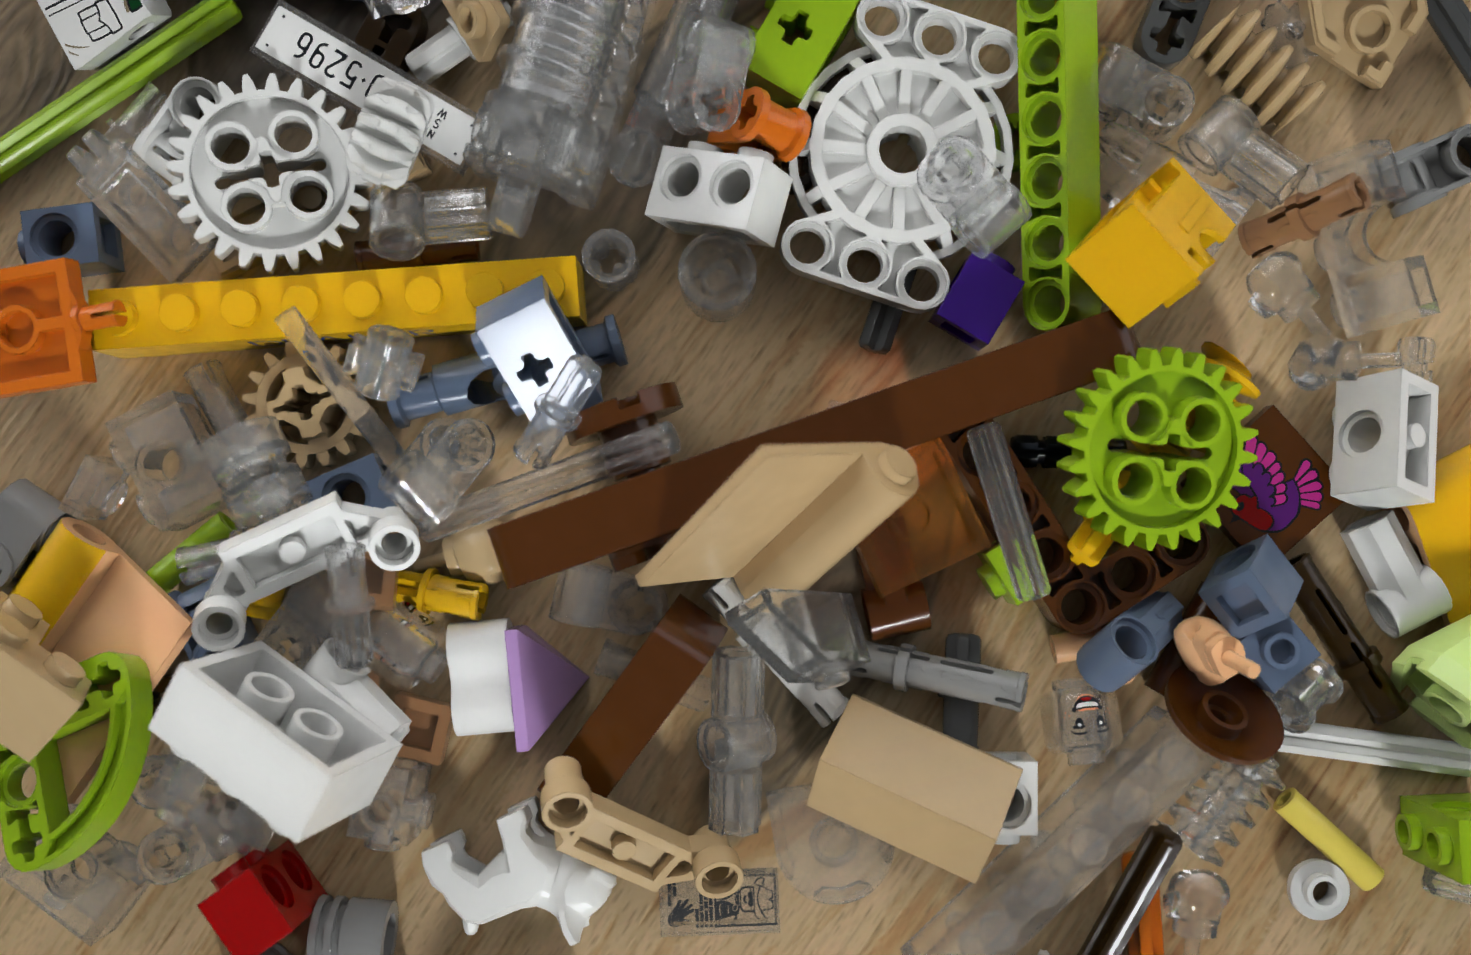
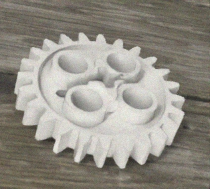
[165,73,373,275]

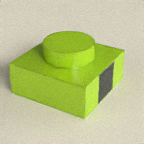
[976,540,1038,606]

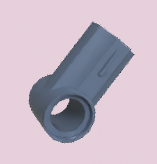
[1076,591,1184,692]

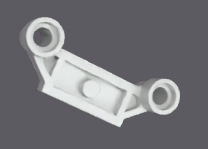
[191,491,420,652]

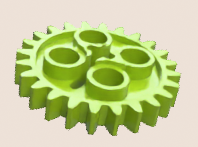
[1056,346,1258,551]

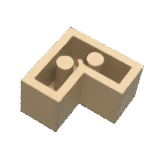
[0,590,92,762]

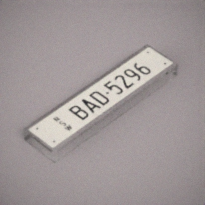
[249,0,492,176]

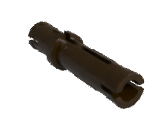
[1288,553,1409,724]

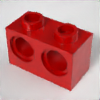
[197,839,328,955]

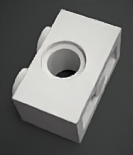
[1329,368,1439,511]

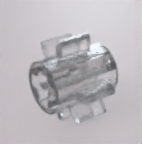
[342,325,425,401]

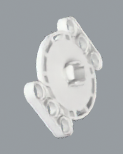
[779,0,1018,314]

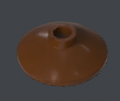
[1164,664,1284,765]

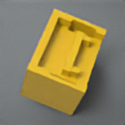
[1065,157,1236,329]

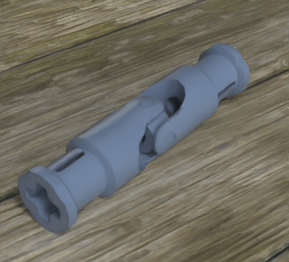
[383,314,628,429]

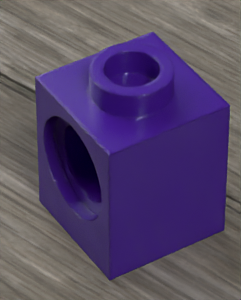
[928,251,1025,351]

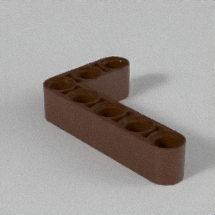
[931,419,1210,634]

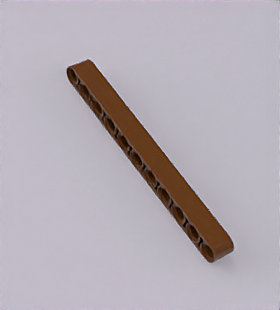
[487,310,1141,590]

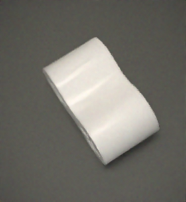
[446,618,514,736]

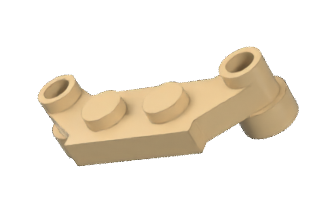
[540,756,744,899]

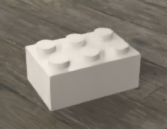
[148,640,403,844]

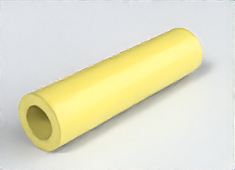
[1273,787,1385,891]

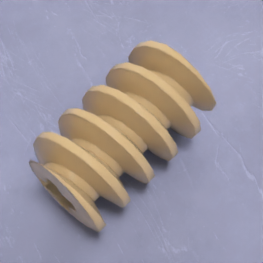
[1188,4,1326,137]

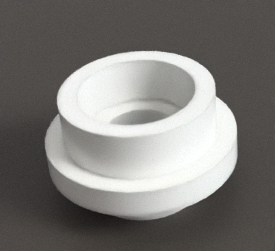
[1287,858,1350,920]

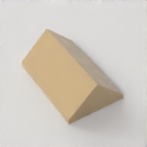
[806,693,1023,884]

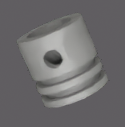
[306,894,399,955]

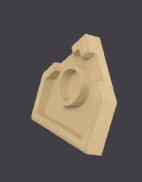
[1298,0,1429,90]

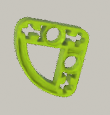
[0,652,153,872]

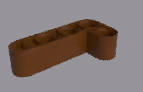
[537,593,728,798]

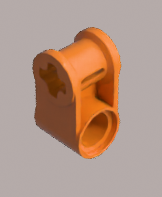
[706,86,812,162]

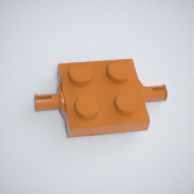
[0,257,127,399]

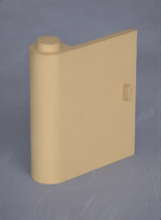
[635,442,919,616]

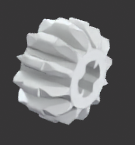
[345,77,434,190]

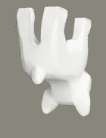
[421,796,617,946]

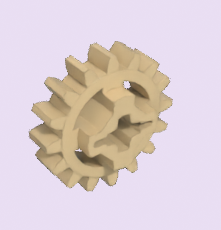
[242,339,379,469]

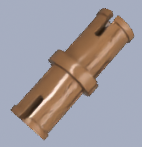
[1238,172,1371,259]

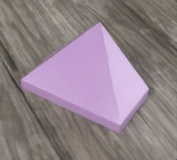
[505,625,589,752]

